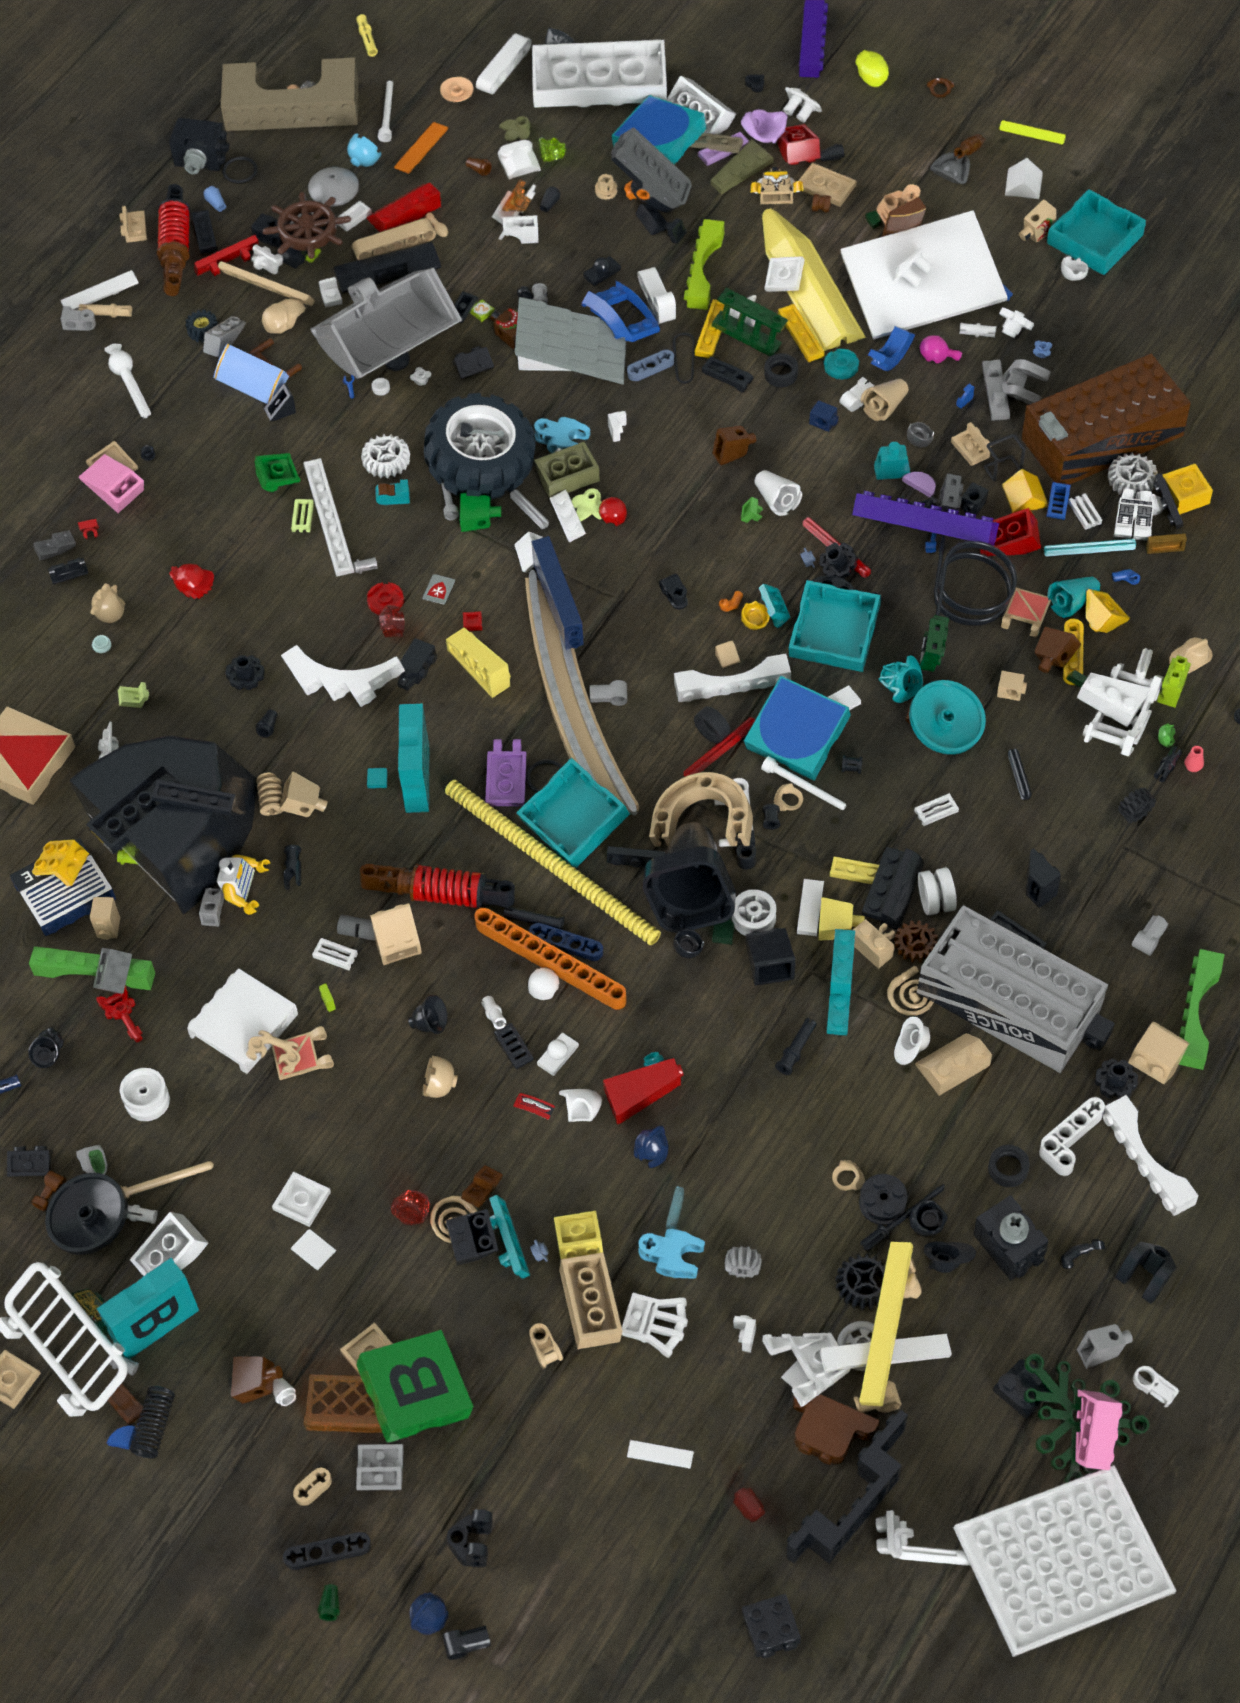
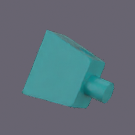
[874,442,910,480]

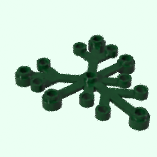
[1024,1354,1149,1483]

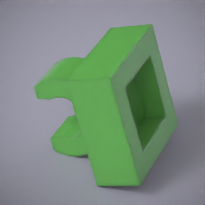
[741,497,763,523]

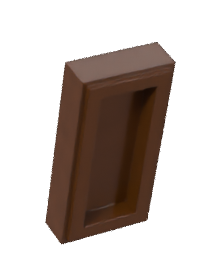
[101,1383,146,1426]

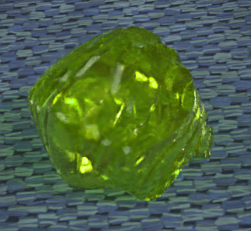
[539,137,566,162]

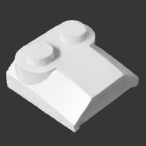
[498,140,541,179]

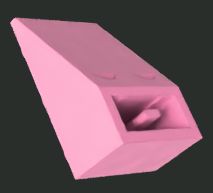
[79,454,144,513]

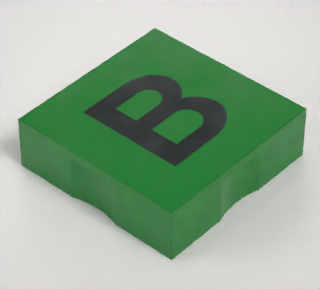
[356,1330,473,1443]

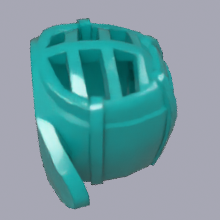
[879,655,923,703]

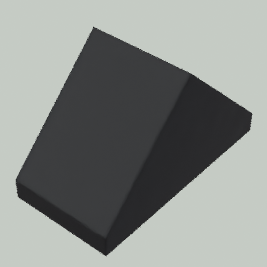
[264,383,296,421]

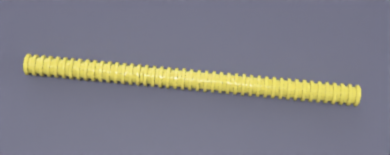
[445,780,661,945]

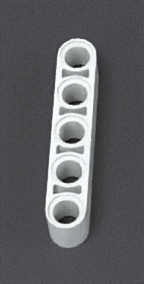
[476,34,531,94]

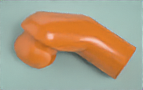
[719,591,743,612]

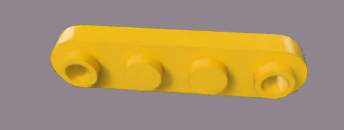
[1063,619,1083,685]

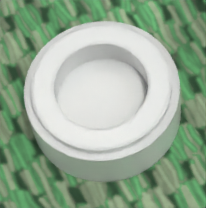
[372,378,390,395]

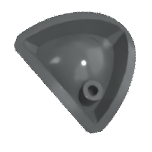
[931,152,970,184]

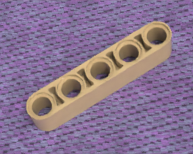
[352,219,436,260]

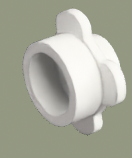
[410,367,431,385]

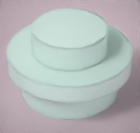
[92,635,111,653]

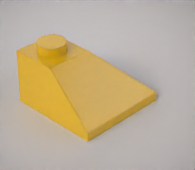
[1086,589,1130,633]

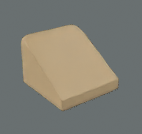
[715,641,740,668]

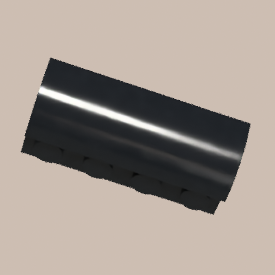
[862,847,924,930]

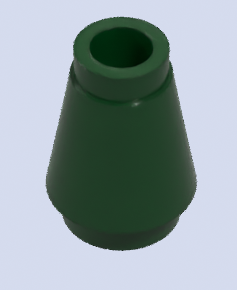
[317,1584,340,1621]

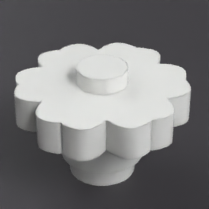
[999,307,1034,338]

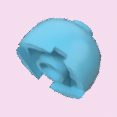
[347,134,382,167]

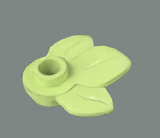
[572,489,602,521]

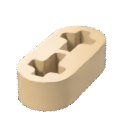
[293,1468,332,1506]

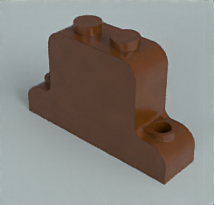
[793,1394,880,1465]

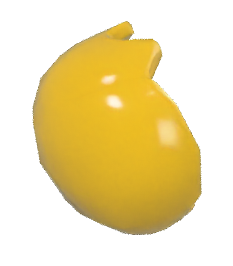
[741,601,770,630]

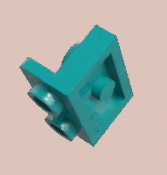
[759,583,791,628]

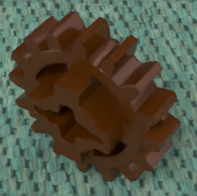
[894,920,938,963]

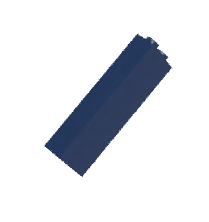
[531,536,584,650]

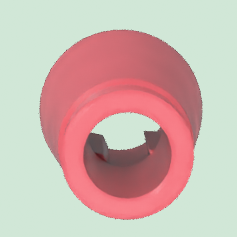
[1184,746,1204,772]

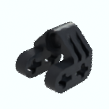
[1115,1242,1177,1304]
[447,1509,493,1568]

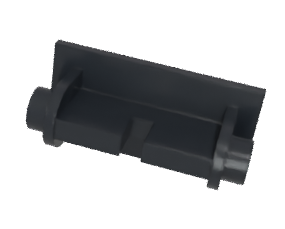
[48,557,89,584]

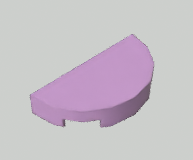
[902,472,935,498]

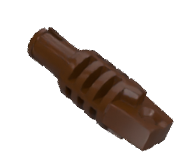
[954,133,986,159]

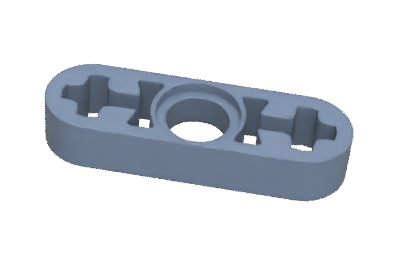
[627,350,674,381]

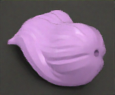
[741,109,788,143]

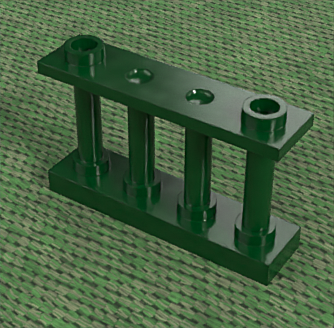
[711,288,788,356]

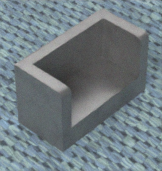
[93,948,132,994]

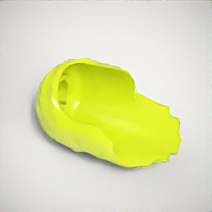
[855,50,889,87]

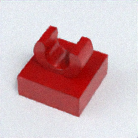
[78,519,99,539]

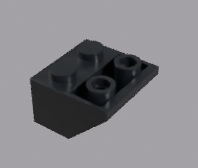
[1026,848,1061,908]
[446,1209,498,1266]

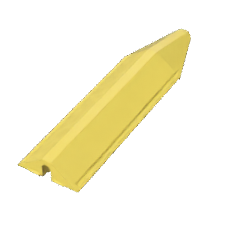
[762,209,866,351]

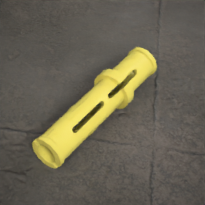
[356,14,378,56]

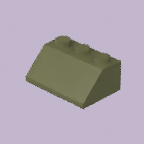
[534,442,600,499]

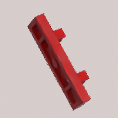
[194,235,259,276]

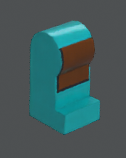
[375,479,410,505]

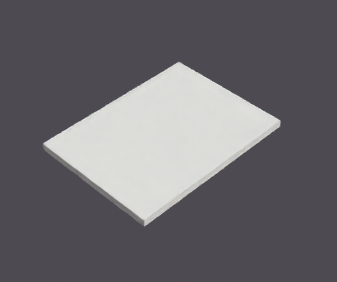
[841,211,1008,340]
[953,1465,1176,1657]

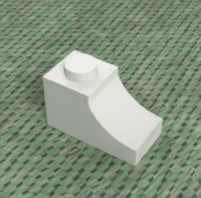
[503,216,538,243]

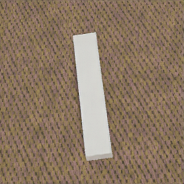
[820,1334,952,1371]

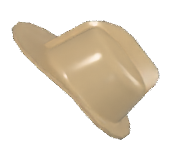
[1169,637,1212,673]

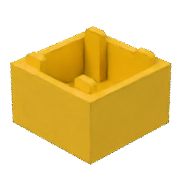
[1163,464,1213,514]

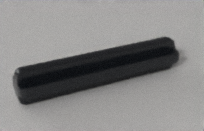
[1008,748,1032,800]

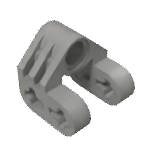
[1002,360,1051,405]

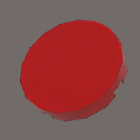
[367,582,404,616]

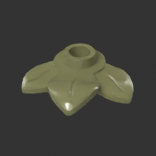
[499,116,531,142]

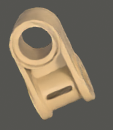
[530,1323,563,1369]

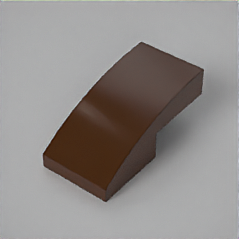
[461,1165,503,1208]

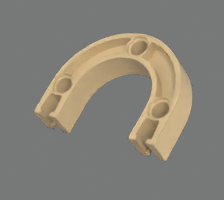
[649,772,753,846]

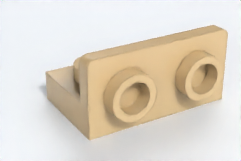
[120,206,147,243]

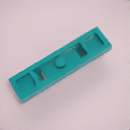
[489,1195,530,1279]

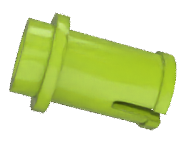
[117,849,138,865]

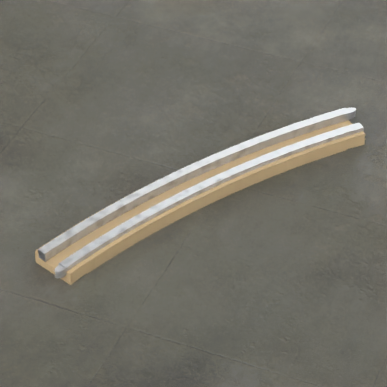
[525,570,639,815]

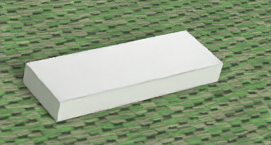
[797,879,824,936]

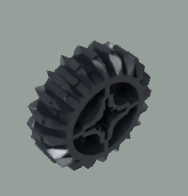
[835,1253,886,1311]

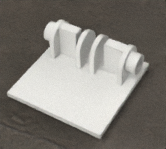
[98,722,119,759]

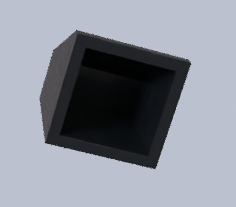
[746,928,795,986]

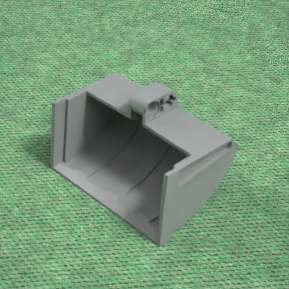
[311,268,462,378]

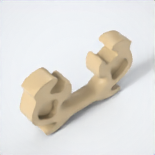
[246,1030,301,1073]

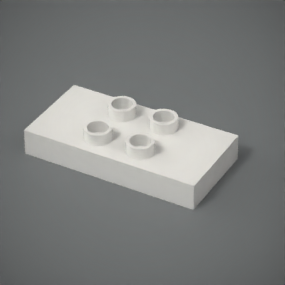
[532,40,667,107]

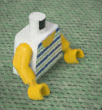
[217,855,270,915]

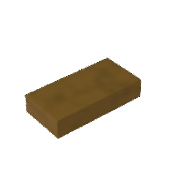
[1146,534,1187,554]

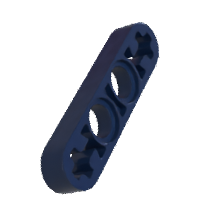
[529,923,603,961]

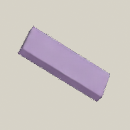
[698,132,749,166]

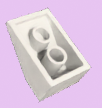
[130,1212,208,1276]

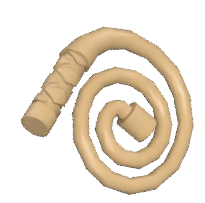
[887,966,934,1016]
[430,1196,478,1243]

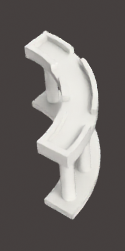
[1083,663,1164,756]

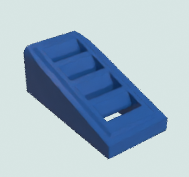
[1047,482,1071,520]

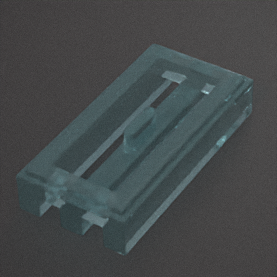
[666,1186,684,1230]

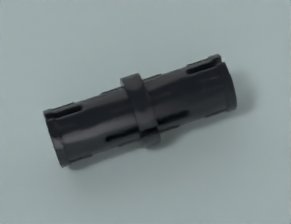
[1154,746,1182,782]

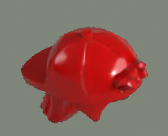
[169,564,214,599]

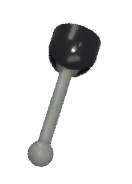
[460,422,504,438]

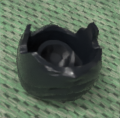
[910,1200,948,1237]

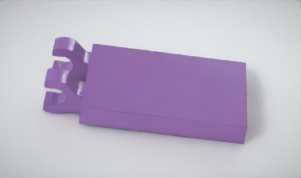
[485,739,527,806]

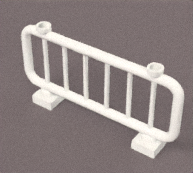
[0,1262,128,1416]

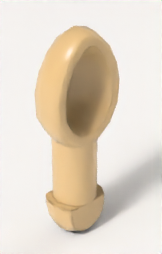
[425,213,448,237]

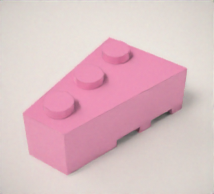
[1076,1390,1122,1470]

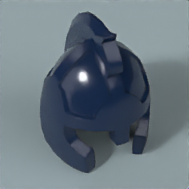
[634,1126,669,1168]
[410,1593,449,1635]

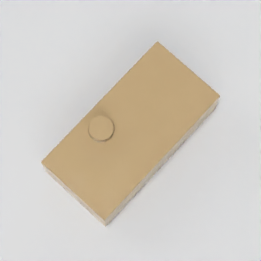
[559,1253,622,1349]

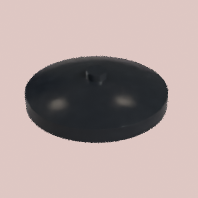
[45,1173,128,1255]

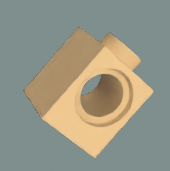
[997,671,1027,701]

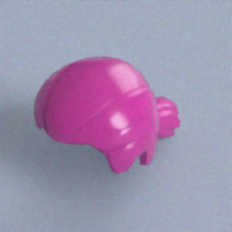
[920,335,962,363]

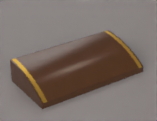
[881,197,926,237]

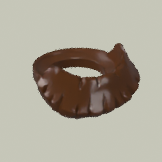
[927,78,955,98]

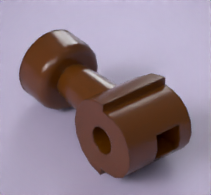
[31,1170,67,1211]

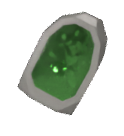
[77,1145,107,1175]

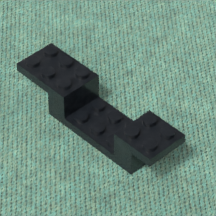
[786,1410,908,1564]

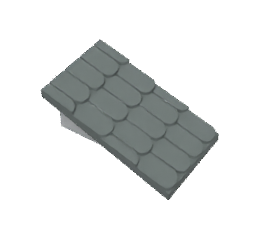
[515,297,626,385]

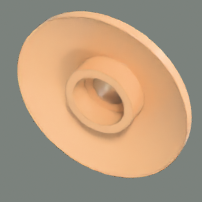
[440,77,473,102]

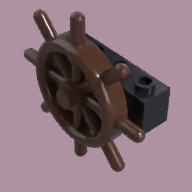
[263,192,351,269]

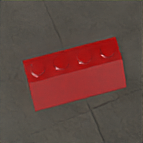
[367,182,441,232]

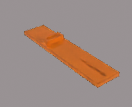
[394,122,448,174]

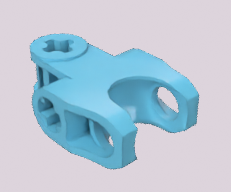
[534,417,590,453]
[639,1229,705,1279]

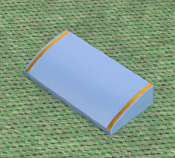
[214,344,289,404]

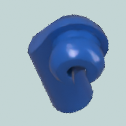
[1112,569,1140,585]

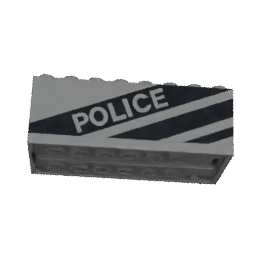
[917,905,1108,1073]

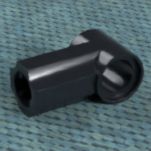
[442,1625,491,1660]

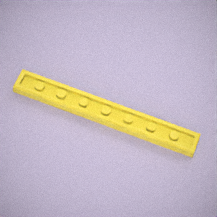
[859,1242,913,1406]

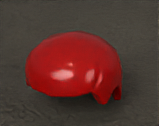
[599,497,627,526]

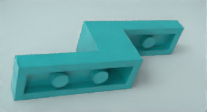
[827,929,855,1035]

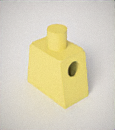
[818,897,865,941]

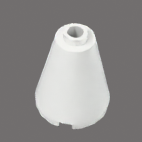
[755,470,802,516]

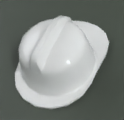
[894,1017,930,1065]

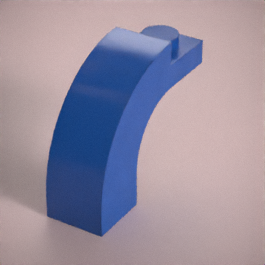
[868,326,915,371]

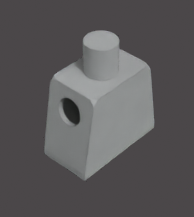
[1077,1324,1133,1369]

